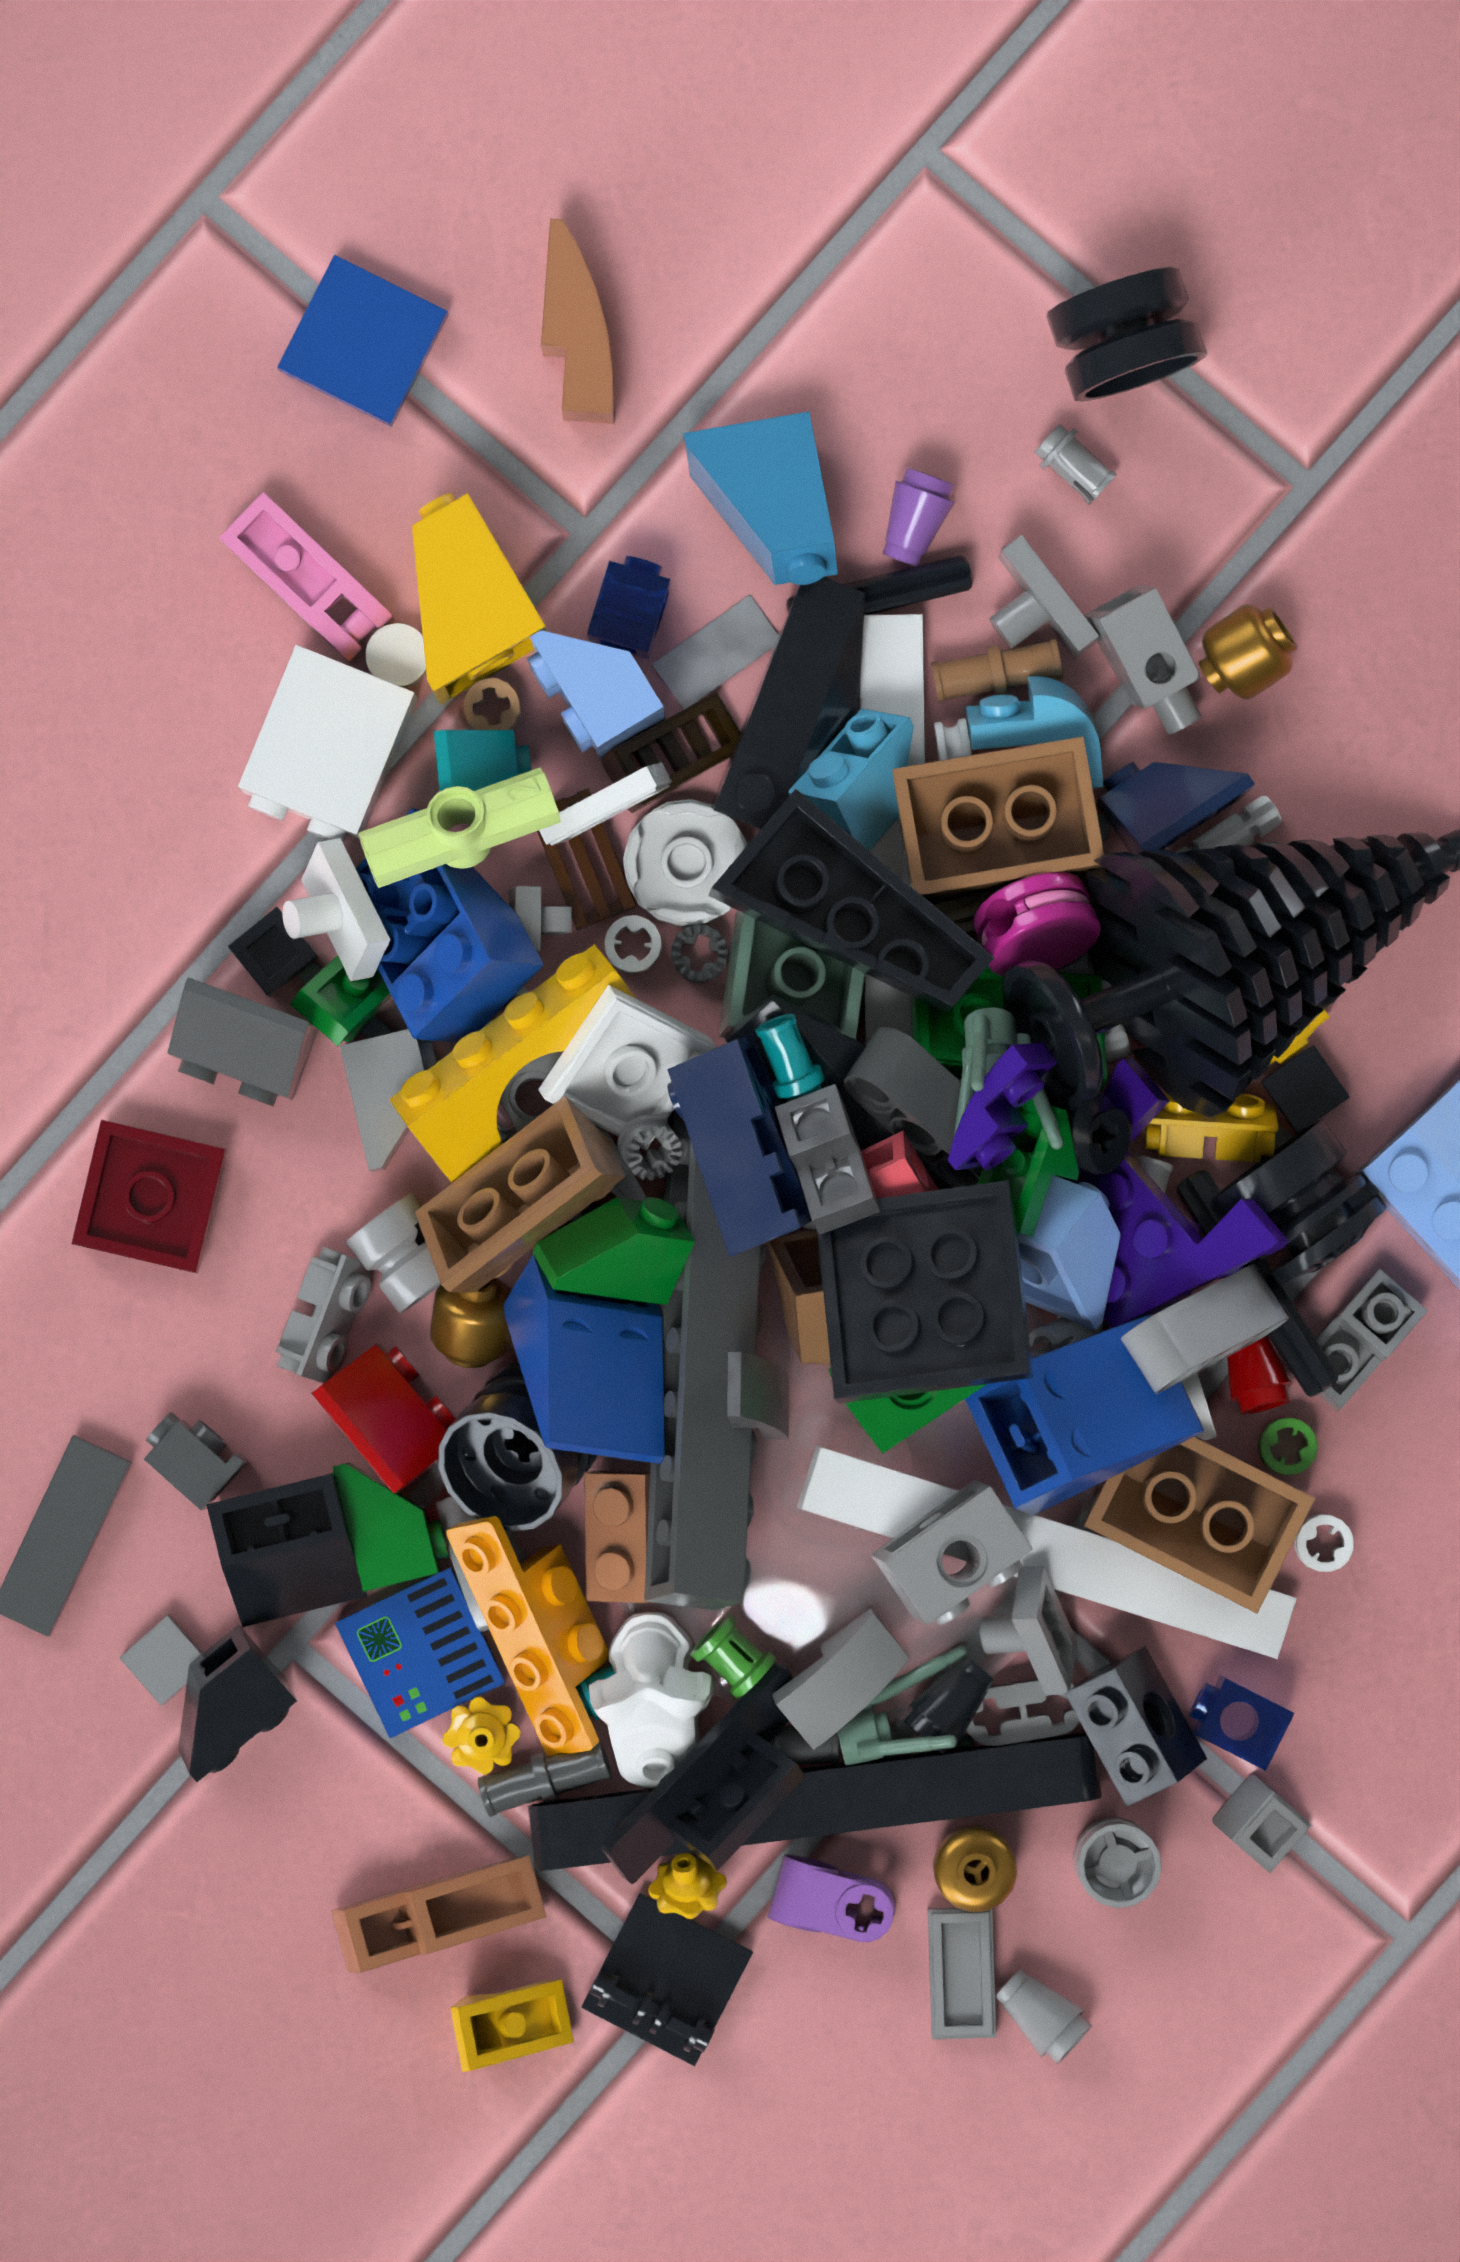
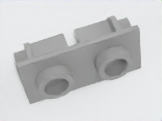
[275,1246,373,1383]

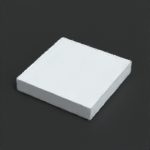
[538,985,716,1150]

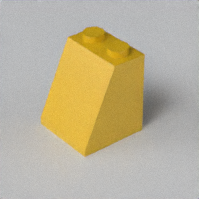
[412,492,547,706]

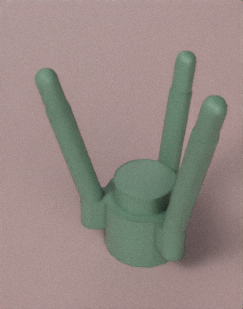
[954,1007,1063,1149]
[837,1645,973,1767]

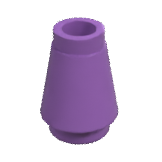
[882,467,955,566]

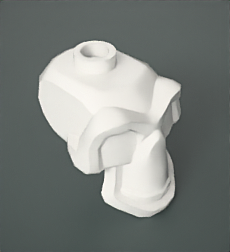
[589,1612,714,1788]

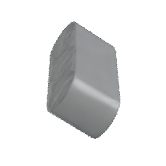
[1121,1264,1289,1394]

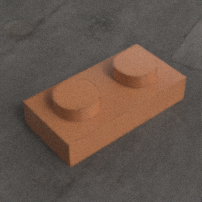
[584,1470,650,1603]

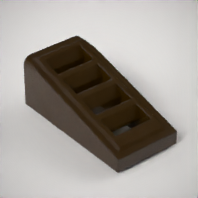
[601,692,740,813]

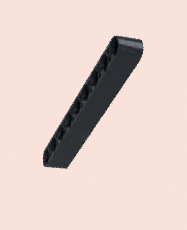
[528,1733,1102,1871]

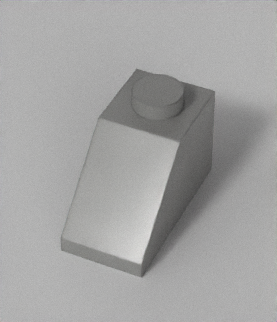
[339,1029,438,1172]

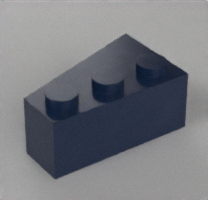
[667,1033,812,1258]

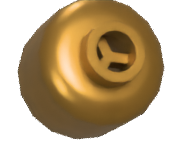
[1198,604,1297,700]
[430,1278,512,1369]
[933,1825,1018,1912]

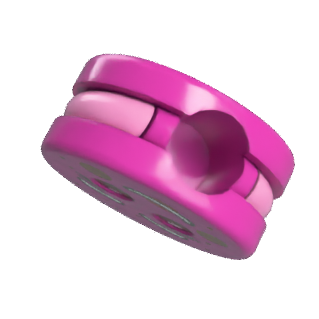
[973,872,1101,978]

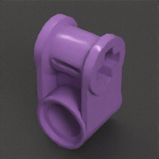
[768,1854,895,1942]

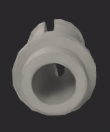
[1034,424,1117,505]

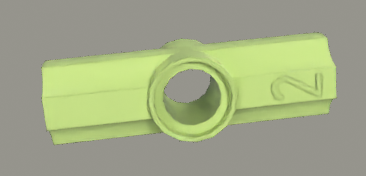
[358,767,561,888]

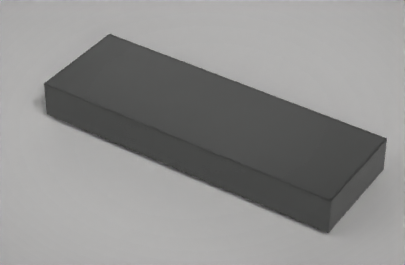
[0,1435,132,1637]

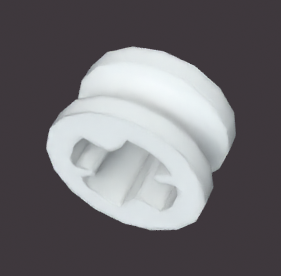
[934,718,972,761]
[604,915,662,974]
[1294,1514,1354,1572]

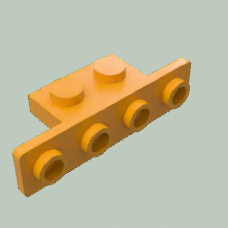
[446,1516,609,1756]

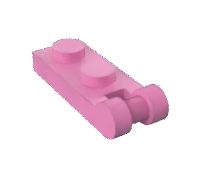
[219,492,393,662]

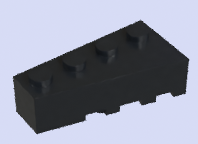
[708,789,995,1013]

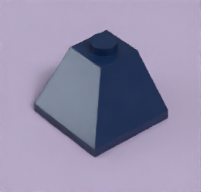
[1097,761,1255,856]

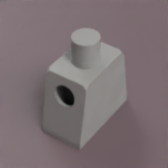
[1084,585,1202,735]

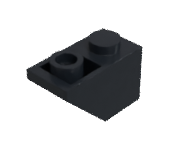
[178,1625,297,1782]

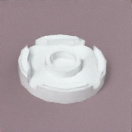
[623,799,747,927]

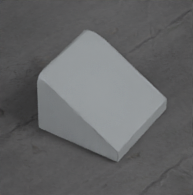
[1212,1775,1312,1873]

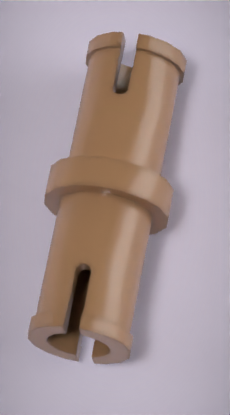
[931,639,1064,703]

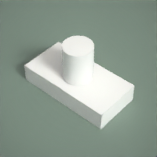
[282,838,390,981]

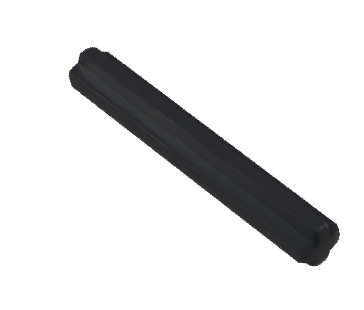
[1176,1170,1338,1397]

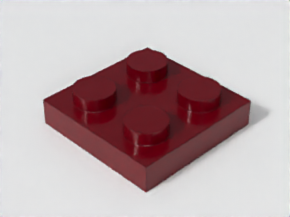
[71,1120,227,1274]

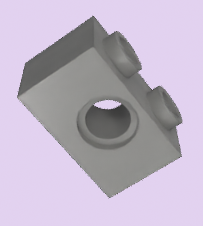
[871,1480,1033,1625]

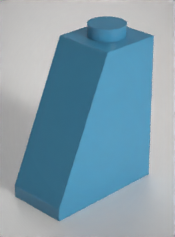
[683,411,838,585]

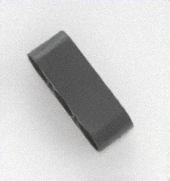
[844,1027,983,1188]

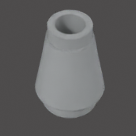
[996,1969,1092,2064]

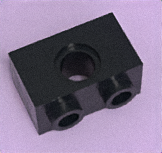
[1065,1646,1208,1806]

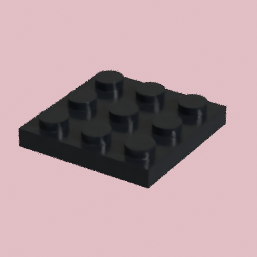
[817,1180,1033,1404]

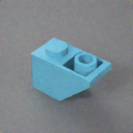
[788,708,914,851]

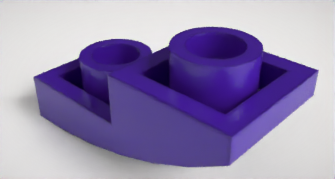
[948,1042,1057,1170]

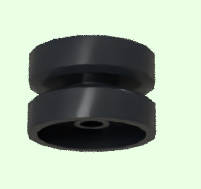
[1046,267,1207,402]

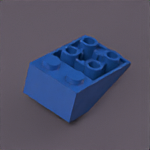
[355,808,544,1043]
[503,1254,665,1464]
[965,1315,1205,1516]

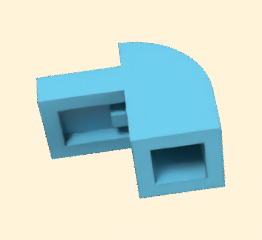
[966,676,1103,788]

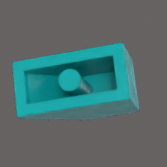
[434,730,532,791]

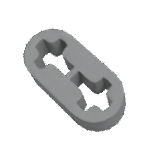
[966,1678,1080,1746]

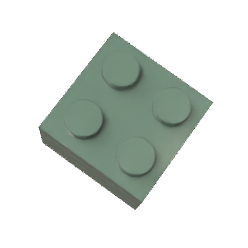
[718,910,864,1040]

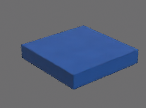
[277,255,449,427]

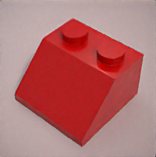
[311,1344,456,1494]

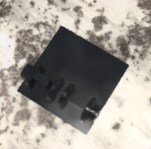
[581,1893,753,2066]

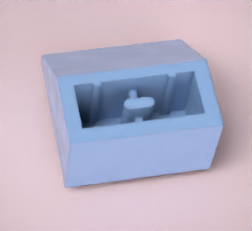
[527,630,665,760]

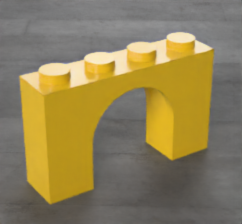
[389,944,636,1183]

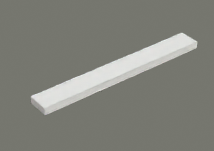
[860,614,925,1045]
[797,1445,1297,1659]

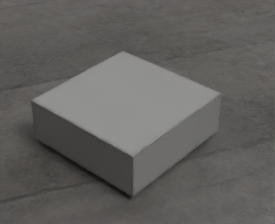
[120,1614,203,1706]

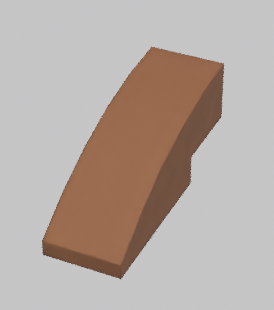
[541,218,614,424]
[331,1855,547,1973]

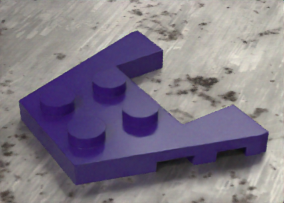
[1063,1058,1289,1328]

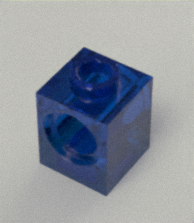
[587,556,671,660]
[1188,1675,1295,1771]

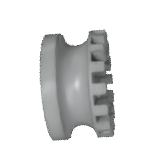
[617,1115,682,1180]

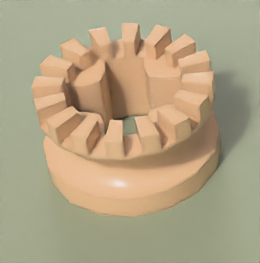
[463,678,521,730]

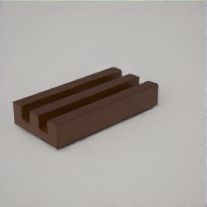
[537,788,636,931]

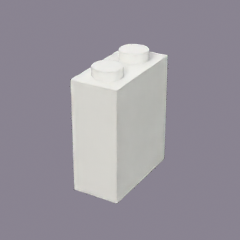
[238,645,418,842]

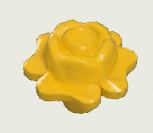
[442,1696,521,1775]
[648,1853,727,1919]

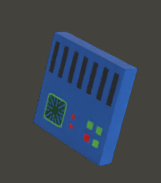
[335,1567,506,1738]

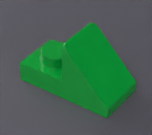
[290,955,392,1046]
[977,1099,1079,1237]

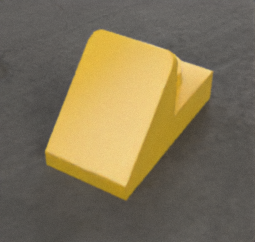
[450,1979,574,2072]

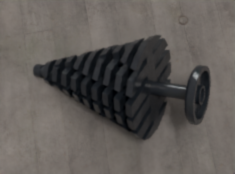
[1002,830,1460,1117]

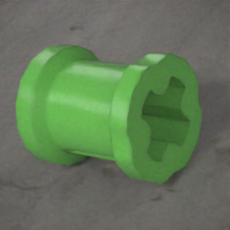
[690,1613,776,1699]

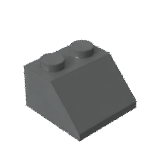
[167,977,318,1107]

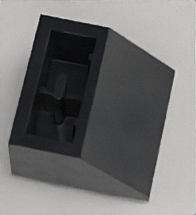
[206,1473,368,1627]

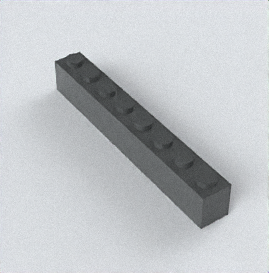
[644,1109,765,1610]

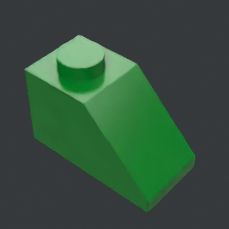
[532,1197,695,1305]
[332,1462,449,1592]

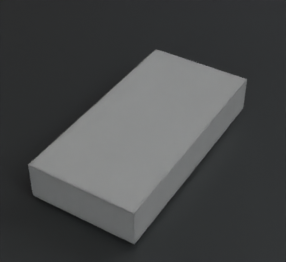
[927,1908,996,2040]

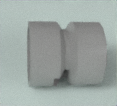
[346,1193,441,1314]
[1073,1817,1162,1908]

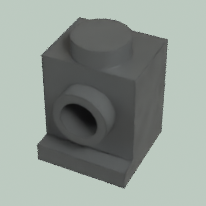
[144,1412,249,1510]

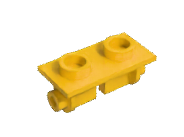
[1145,1092,1278,1163]

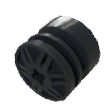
[1213,1118,1387,1286]
[439,1362,598,1532]

